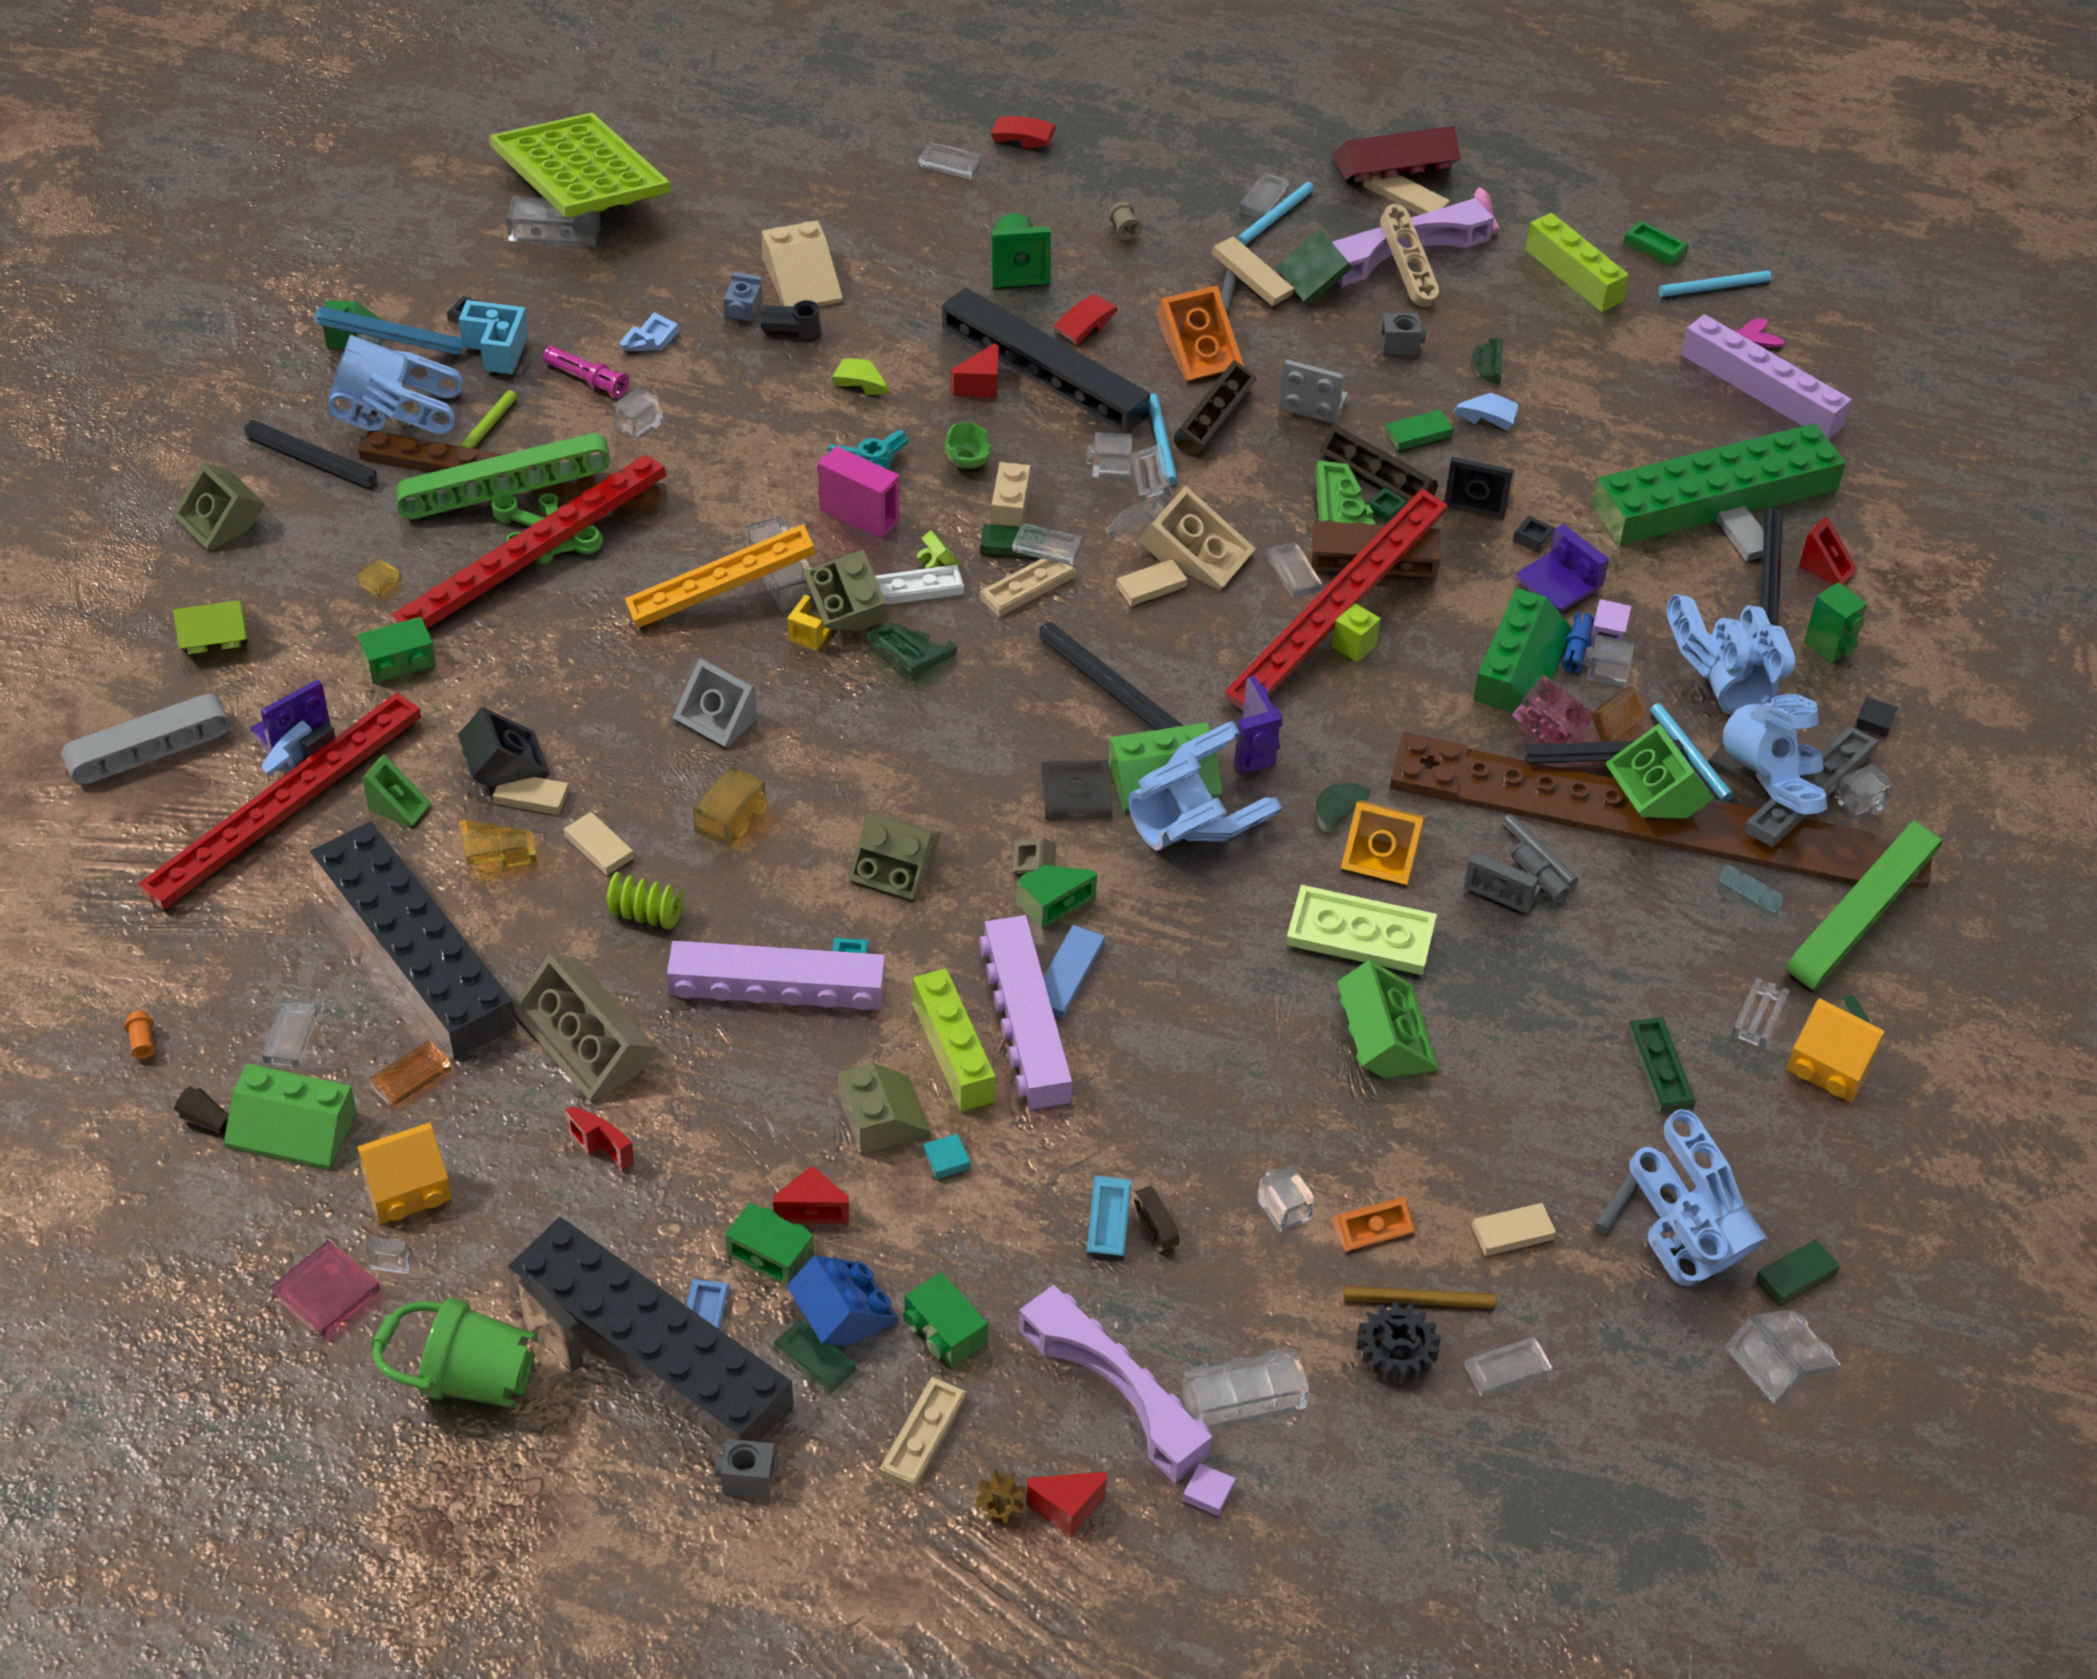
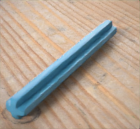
[315,306,463,355]

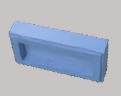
[686,1279,730,1330]

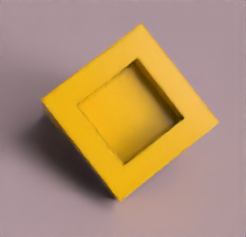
[787,595,833,651]

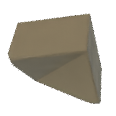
[1012,838,1056,875]

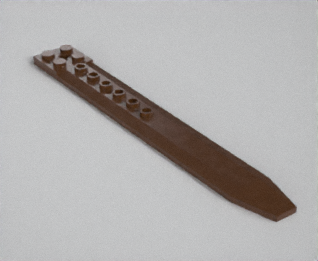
[1390,732,1933,888]

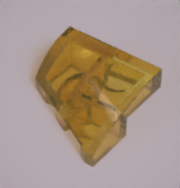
[458,819,537,868]

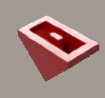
[950,343,998,397]
[1799,517,1857,585]
[773,1165,849,1224]
[1026,1472,1107,1537]

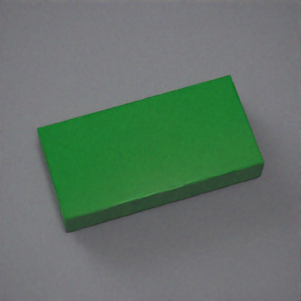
[1624,220,1689,266]
[1385,409,1454,451]

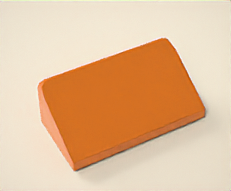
[1330,1196,1416,1252]

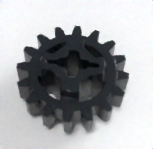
[1356,1302,1441,1383]

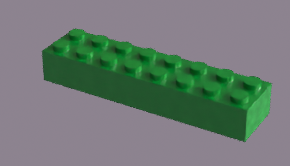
[1591,423,1846,546]

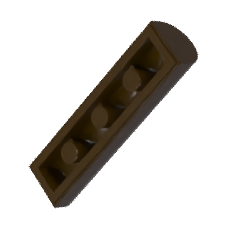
[1174,360,1258,456]
[1319,424,1438,501]

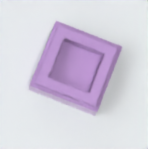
[1182,1463,1236,1517]

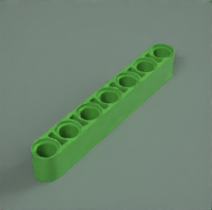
[396,433,610,519]
[1785,820,1943,991]

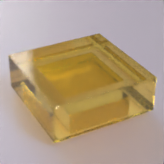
[354,557,401,597]

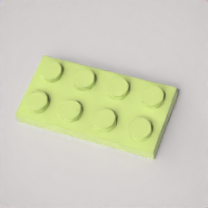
[1286,885,1437,975]

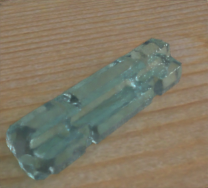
[1719,865,1784,912]

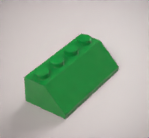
[1473,588,1572,719]

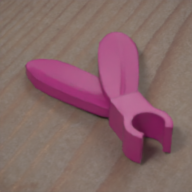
[1733,318,1784,348]

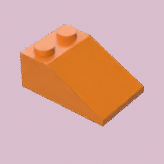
[1156,285,1244,382]

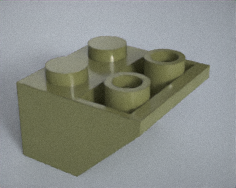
[803,549,889,631]
[849,813,941,900]

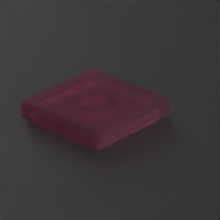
[269,1240,381,1338]

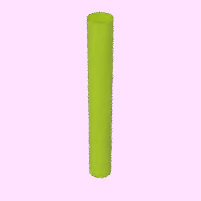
[459,390,517,448]

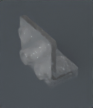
[1725,1309,1841,1404]

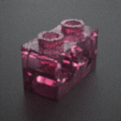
[1512,674,1596,743]

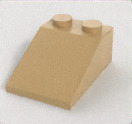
[761,220,843,307]
[1137,485,1256,590]

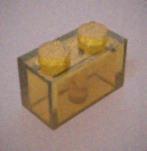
[693,766,768,848]

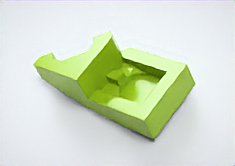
[832,358,889,395]

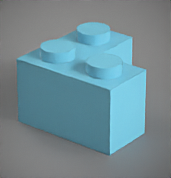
[459,300,528,374]

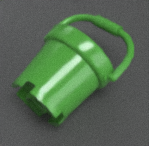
[371,1297,538,1410]

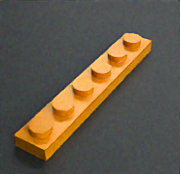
[625,524,817,629]

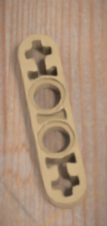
[1380,204,1439,307]

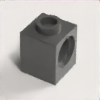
[1380,313,1426,355]
[715,1439,776,1499]

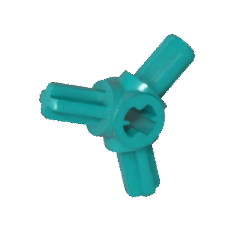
[827,430,909,471]

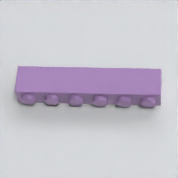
[1681,314,1852,440]
[979,915,1072,1110]
[667,940,885,1010]

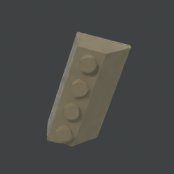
[514,953,657,1101]

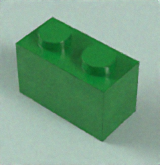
[1804,582,1867,663]
[357,617,436,683]
[725,1202,814,1287]
[903,1272,988,1368]

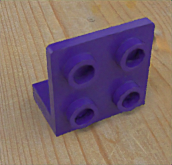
[1515,524,1609,613]
[250,680,331,754]

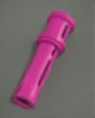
[543,345,629,399]

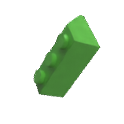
[1108,722,1222,813]
[1605,723,1714,818]
[1337,960,1439,1078]
[224,1063,357,1170]

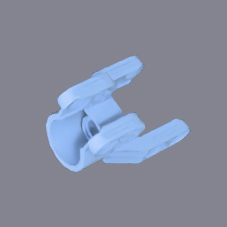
[328,335,463,434]
[1667,594,1795,715]
[1723,694,1827,814]
[1128,721,1283,851]
[1629,1109,1768,1286]

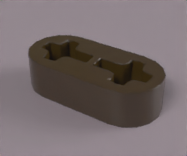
[1131,1186,1180,1252]

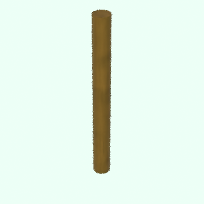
[1343,1286,1496,1309]

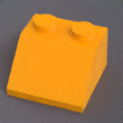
[1341,800,1426,885]
[1786,998,1885,1103]
[357,1122,452,1224]

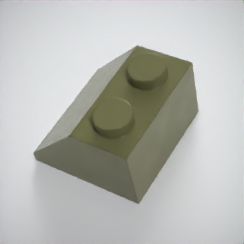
[172,463,265,550]
[838,1063,931,1155]

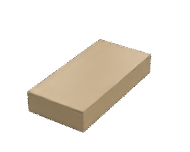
[1116,559,1188,606]
[493,777,569,815]
[564,812,634,875]
[1471,1203,1556,1256]

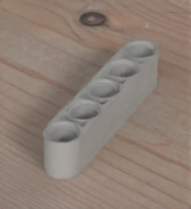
[61,694,231,785]

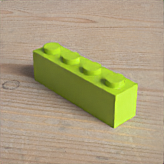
[1525,212,1629,312]
[912,968,996,1112]

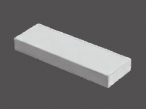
[875,564,964,605]

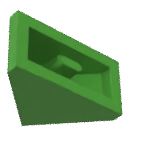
[362,754,431,827]

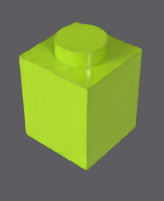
[1332,603,1381,663]

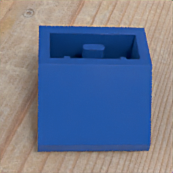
[786,1255,899,1347]

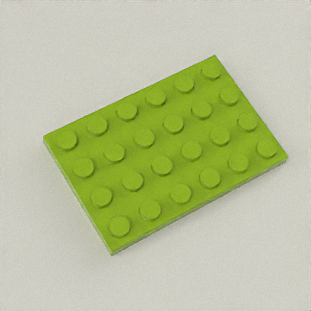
[489,112,670,218]

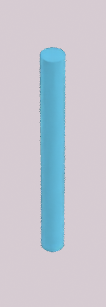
[1237,182,1314,246]
[1658,270,1771,297]
[1149,394,1178,486]
[1650,703,1733,802]

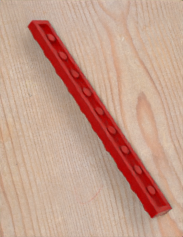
[391,454,667,629]
[1224,489,1447,711]
[138,692,421,910]

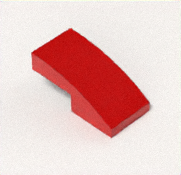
[990,116,1056,149]
[1053,294,1118,346]
[565,1106,634,1171]

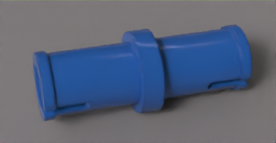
[1562,612,1595,673]

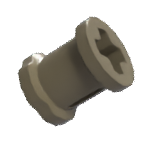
[1109,202,1142,240]

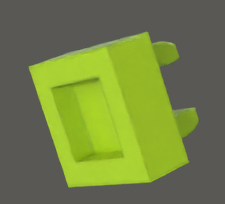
[917,530,960,569]

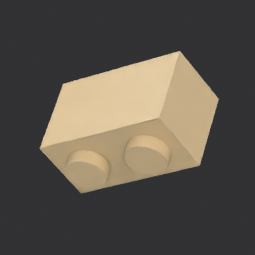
[991,462,1031,527]

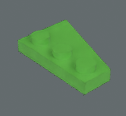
[1315,460,1375,524]

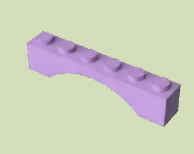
[1332,198,1494,287]
[1018,1284,1212,1484]

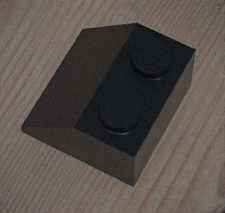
[1444,457,1515,519]
[458,707,550,788]

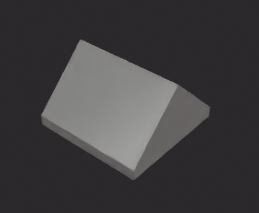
[673,658,757,747]

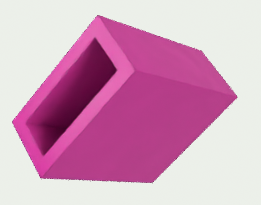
[817,446,899,539]

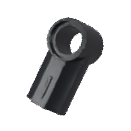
[760,300,821,340]

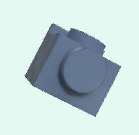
[723,272,762,322]

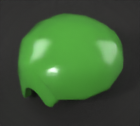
[945,422,992,469]

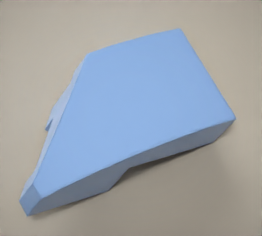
[619,312,680,351]
[1453,393,1519,431]
[261,720,312,775]

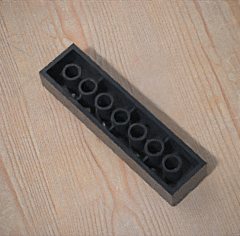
[309,821,517,1059]
[507,1216,794,1447]

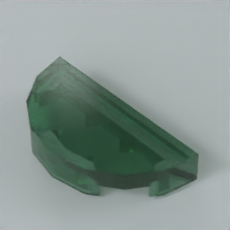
[1471,338,1503,385]
[1315,782,1370,833]

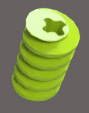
[606,872,684,930]

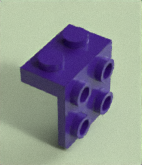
[1234,676,1283,774]

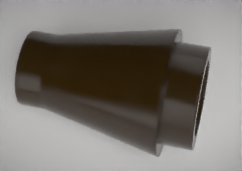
[174,1086,229,1135]

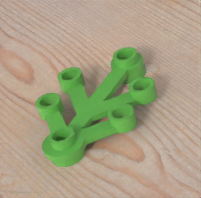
[491,493,603,563]

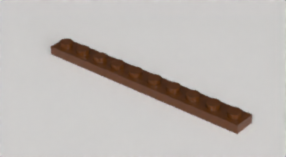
[358,431,667,514]

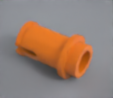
[124,1011,155,1059]

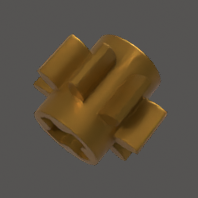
[975,1470,1025,1523]

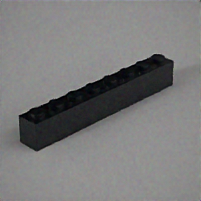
[942,287,1151,434]

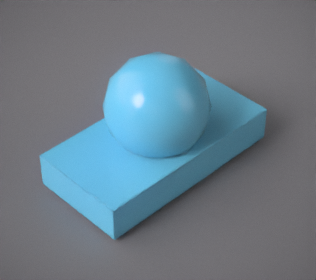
[1087,1175,1132,1256]

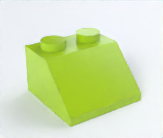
[173,600,248,654]

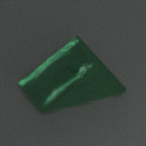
[867,622,958,678]

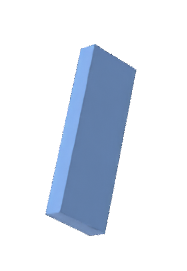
[1043,925,1105,1019]

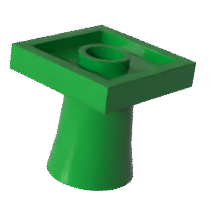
[991,213,1051,288]

